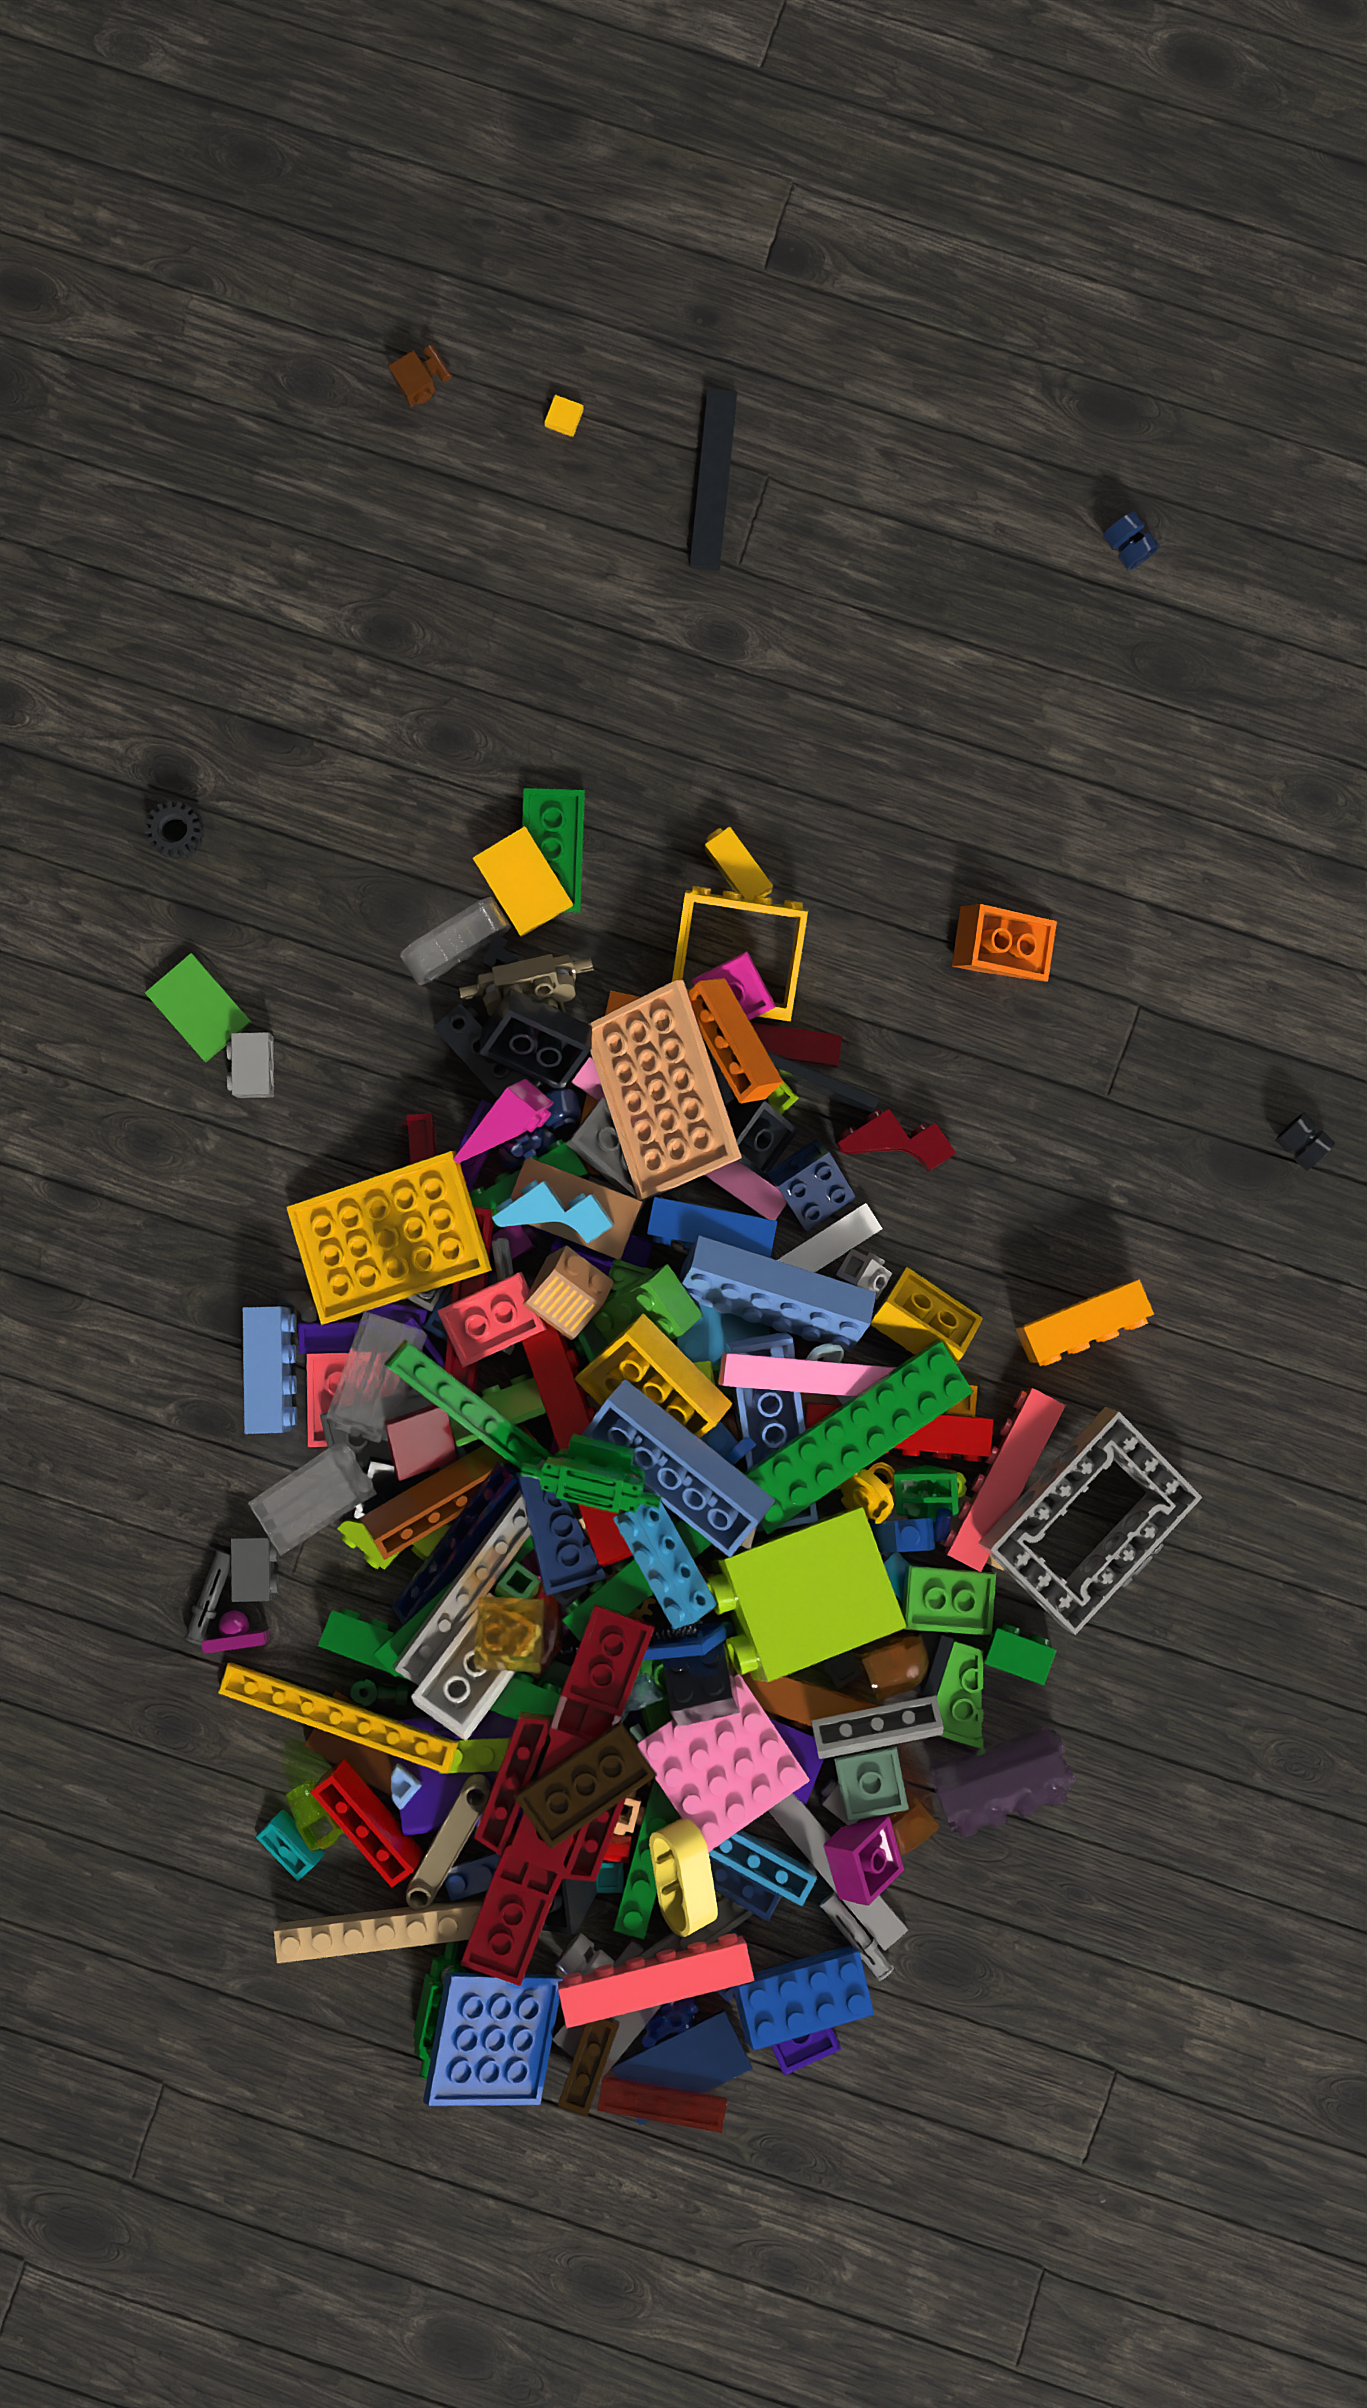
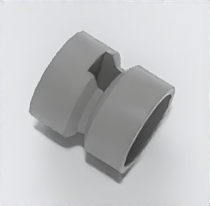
[555,1932,615,1976]

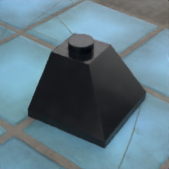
[727,1100,798,1179]
[542,1860,597,1934]

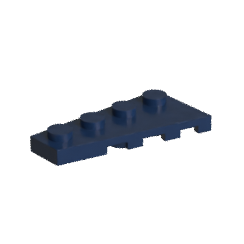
[517,1466,607,1596]

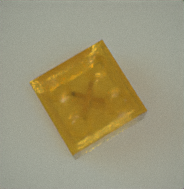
[474,1596,545,1672]

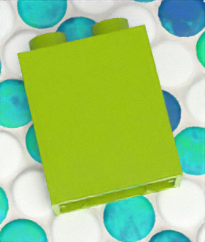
[704,1507,907,1682]

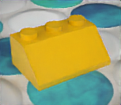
[870,1267,983,1364]

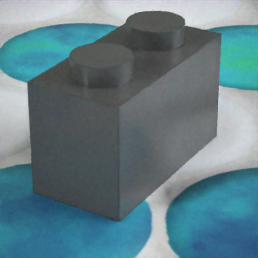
[231,1536,280,1602]

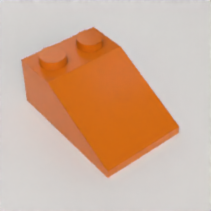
[952,904,1057,982]

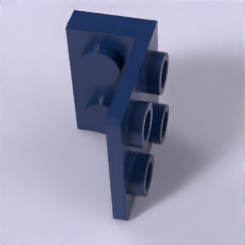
[766,1139,856,1231]

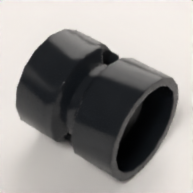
[1275,1112,1335,1171]

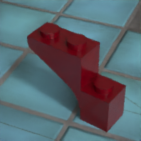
[836,1109,956,1172]

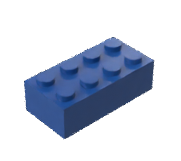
[647,1197,777,1258]
[733,1945,874,2050]

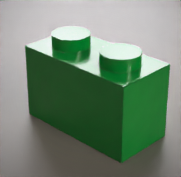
[983,1623,1056,1685]

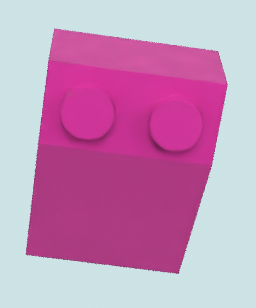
[453,1079,554,1163]

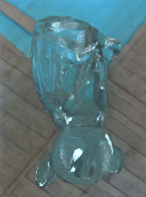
[621,1672,663,1723]

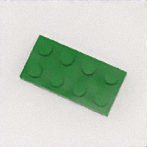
[522,788,585,913]

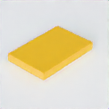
[473,826,573,937]

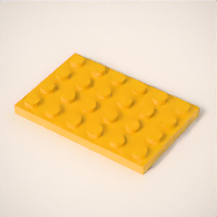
[286,1151,492,1325]

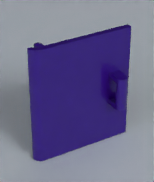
[394,1710,530,1836]

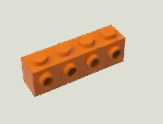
[688,978,783,1103]

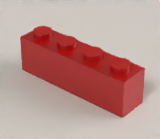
[310,1759,425,1888]

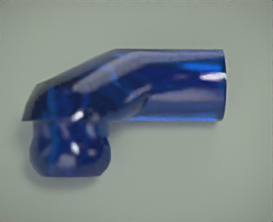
[933,1508,952,1543]

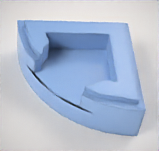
[391,1763,423,1809]

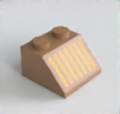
[523,1245,614,1340]

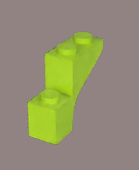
[337,1519,460,1570]

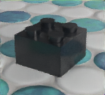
[663,1641,741,1727]

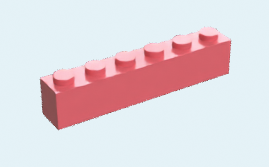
[943,1388,1066,1572]
[558,1934,754,2028]

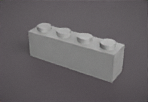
[811,1696,943,1759]

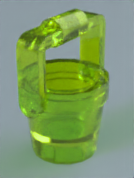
[285,1779,344,1852]

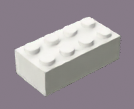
[411,1593,541,1741]

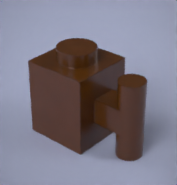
[388,345,452,408]

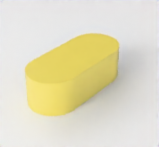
[649,1818,717,1937]

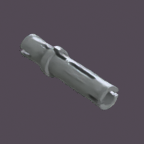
[819,1892,894,1981]

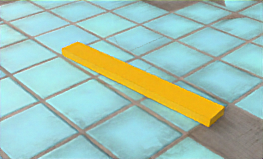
[218,1662,459,1774]

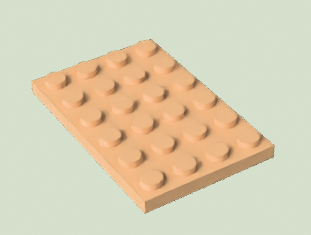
[589,980,742,1201]

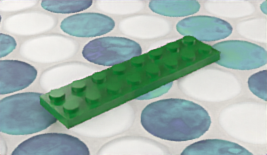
[743,1339,973,1534]

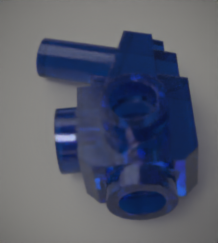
[642,1997,699,2048]

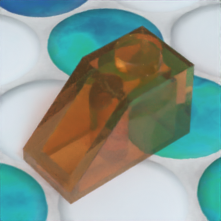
[890,1796,940,1856]

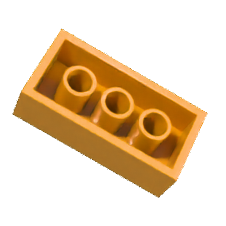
[1015,1280,1154,1366]

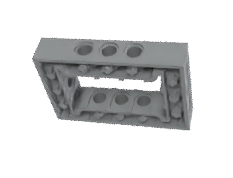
[978,1407,1202,1635]

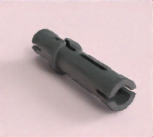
[184,1549,231,1645]

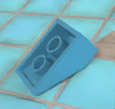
[677,1304,770,1365]

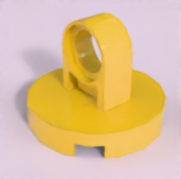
[836,1462,895,1524]

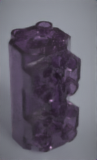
[929,1727,1076,1838]

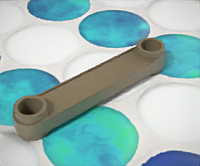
[405,1774,491,1910]

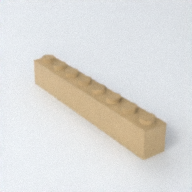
[274,1897,485,1963]

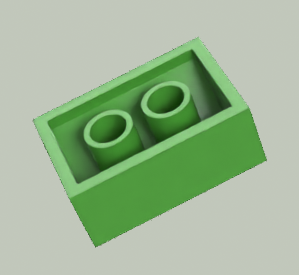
[448,1374,546,1447]

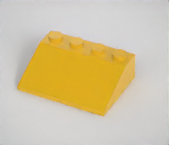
[574,1313,733,1438]

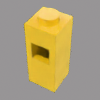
[705,827,773,900]

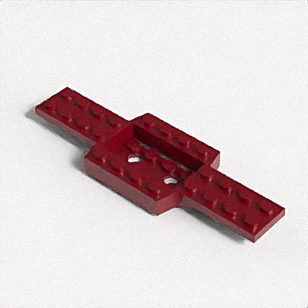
[460,1604,655,1986]

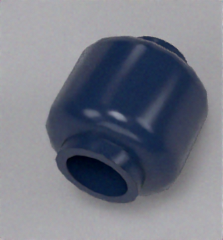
[544,1087,582,1133]

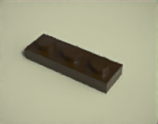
[558,2018,620,2117]

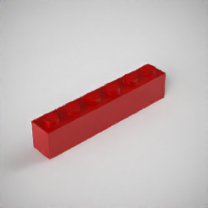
[804,1402,994,1462]

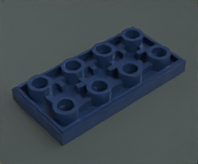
[612,2008,753,2126]

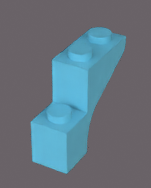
[492,1180,615,1244]

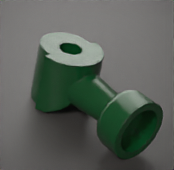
[350,1676,411,1708]

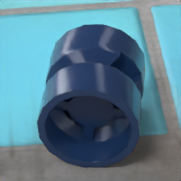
[1103,511,1160,571]

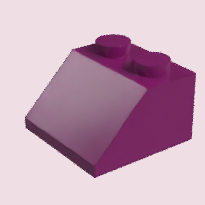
[823,1815,904,1906]

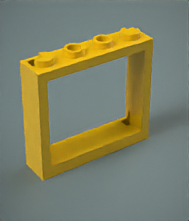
[672,886,808,1022]

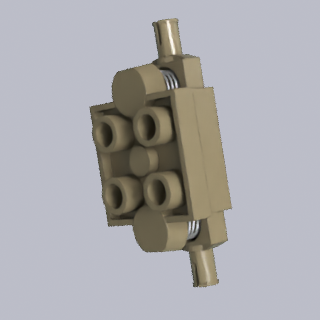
[459,954,594,1016]

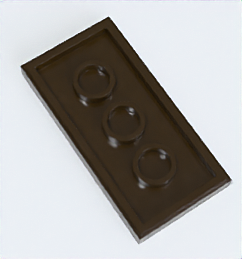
[514,1720,657,1849]

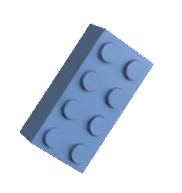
[243,1307,298,1434]

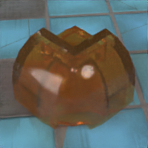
[862,1630,929,1702]

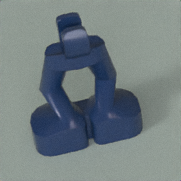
[498,1124,557,1169]

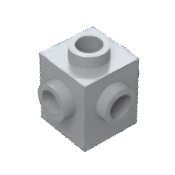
[836,1249,893,1300]

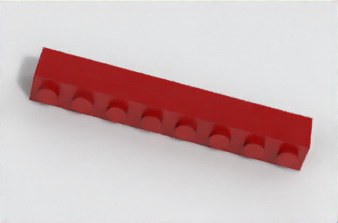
[522,1321,633,1565]

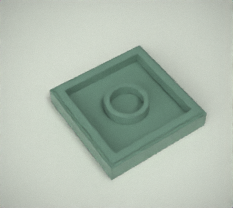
[834,1745,909,1822]

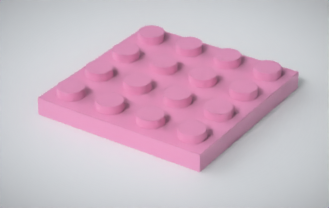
[637,1674,810,1852]

